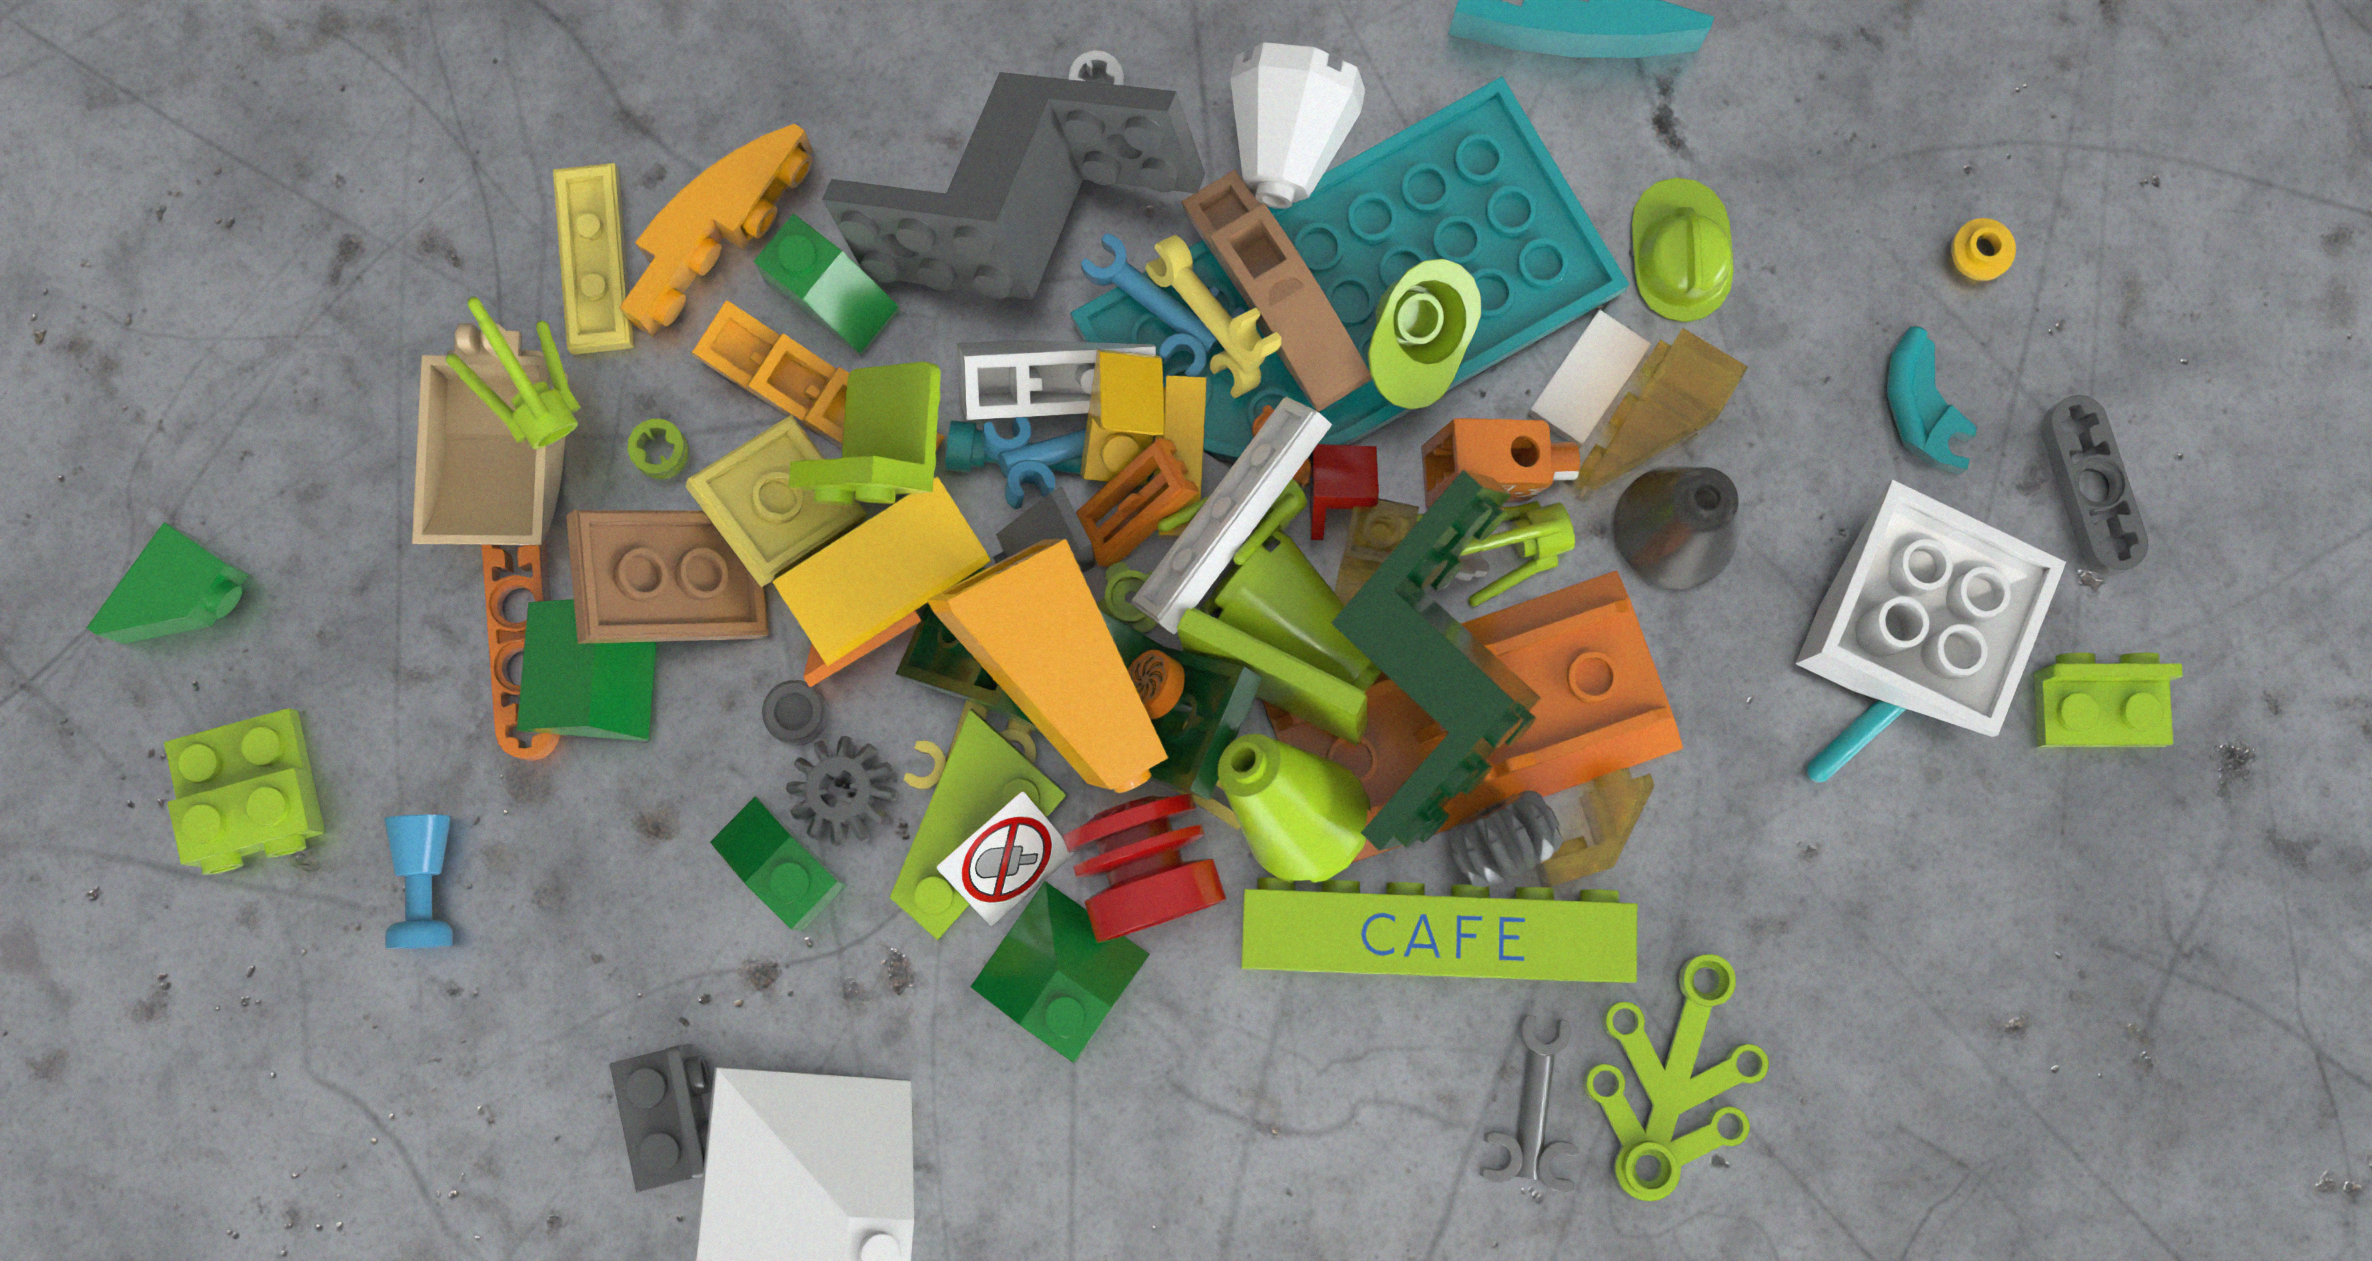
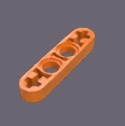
[482,539,560,761]

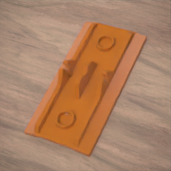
[1262,570,1683,864]

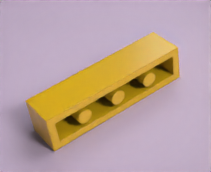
[1154,376,1207,540]

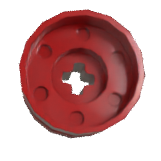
[1063,793,1227,943]

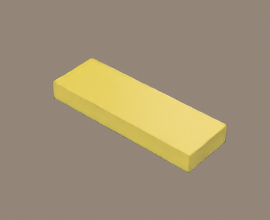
[553,163,634,355]

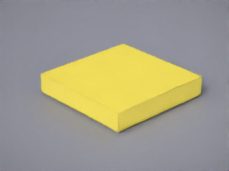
[685,415,867,588]

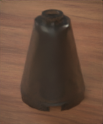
[1613,465,1739,590]

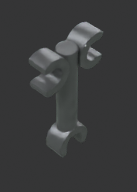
[1479,1015,1579,1192]

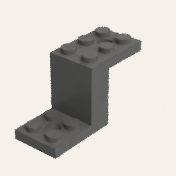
[822,72,1205,300]

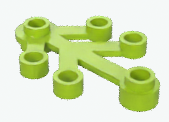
[1583,954,1769,1201]

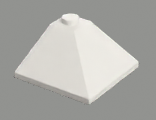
[1796,480,2066,737]
[694,1067,914,1261]

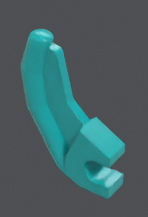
[1886,326,1977,475]

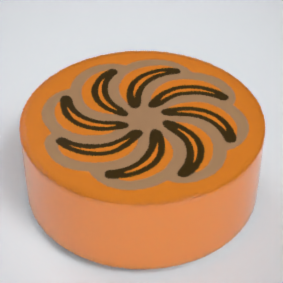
[1127,650,1185,719]

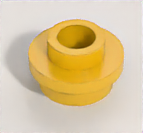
[1951,218,2016,281]

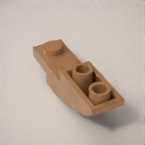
[1181,169,1372,412]

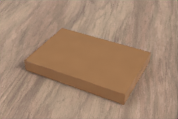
[566,510,769,644]

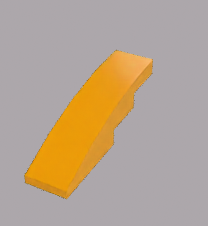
[691,300,945,452]

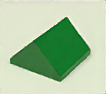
[516,599,656,741]

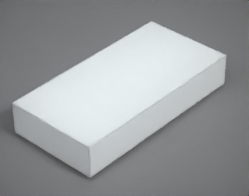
[1528,310,1652,449]

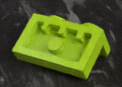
[2034,652,2183,747]

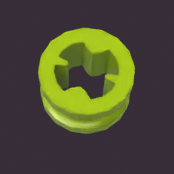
[627,418,690,480]

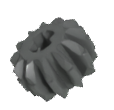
[786,736,898,847]
[1447,790,1564,887]

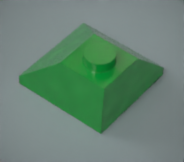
[970,880,1150,1063]

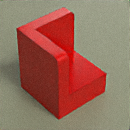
[1310,444,1379,541]

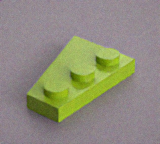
[890,708,1068,940]

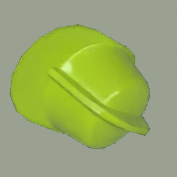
[1631,177,1734,322]
[1368,259,1481,410]

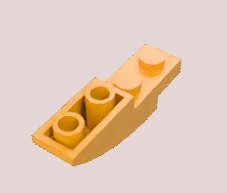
[619,124,813,337]

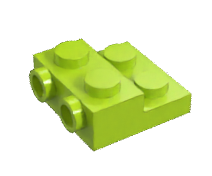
[164,708,326,875]

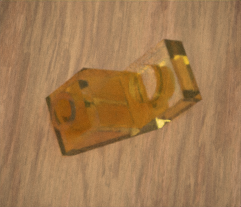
[1334,498,1419,606]
[1535,767,1655,888]

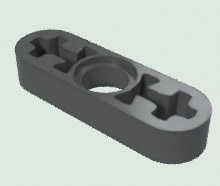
[2041,395,2148,575]

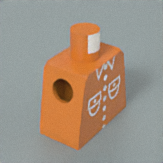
[1421,418,1580,507]

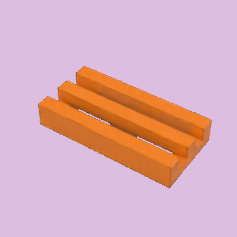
[1075,438,1199,567]

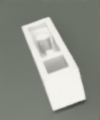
[957,340,1156,420]

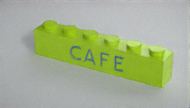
[1240,877,1638,983]

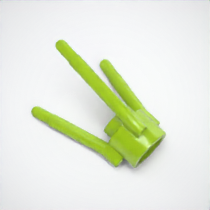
[446,297,581,450]
[1157,478,1307,616]
[1411,500,1575,607]

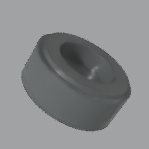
[762,680,829,746]

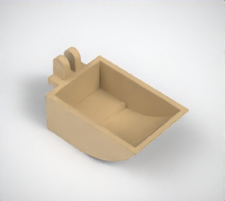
[412,323,568,545]

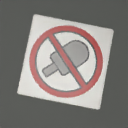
[937,791,1075,926]

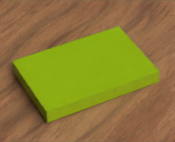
[1177,607,1368,746]

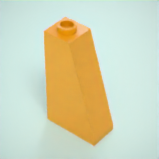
[928,539,1168,793]

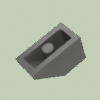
[993,487,1095,573]

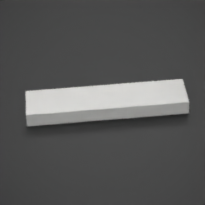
[1131,397,1332,635]

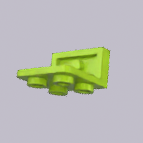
[788,361,941,505]

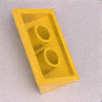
[772,476,991,666]

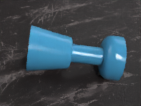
[384,814,453,949]

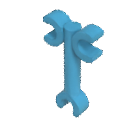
[1081,233,1245,377]
[981,417,1154,510]

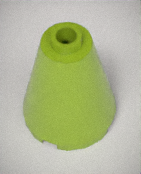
[1214,530,1382,692]
[1218,733,1371,883]

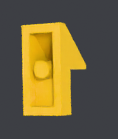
[1080,349,1165,485]

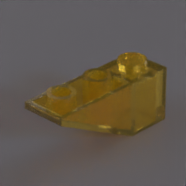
[1576,328,1748,503]

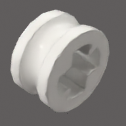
[1069,50,1124,85]

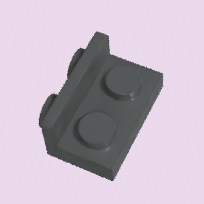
[609,1044,710,1193]

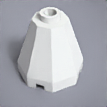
[1230,42,1365,209]

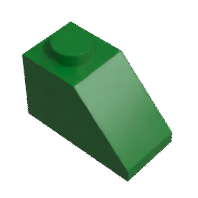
[753,213,900,357]
[86,522,249,644]
[710,796,847,932]

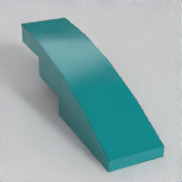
[1448,0,1714,58]

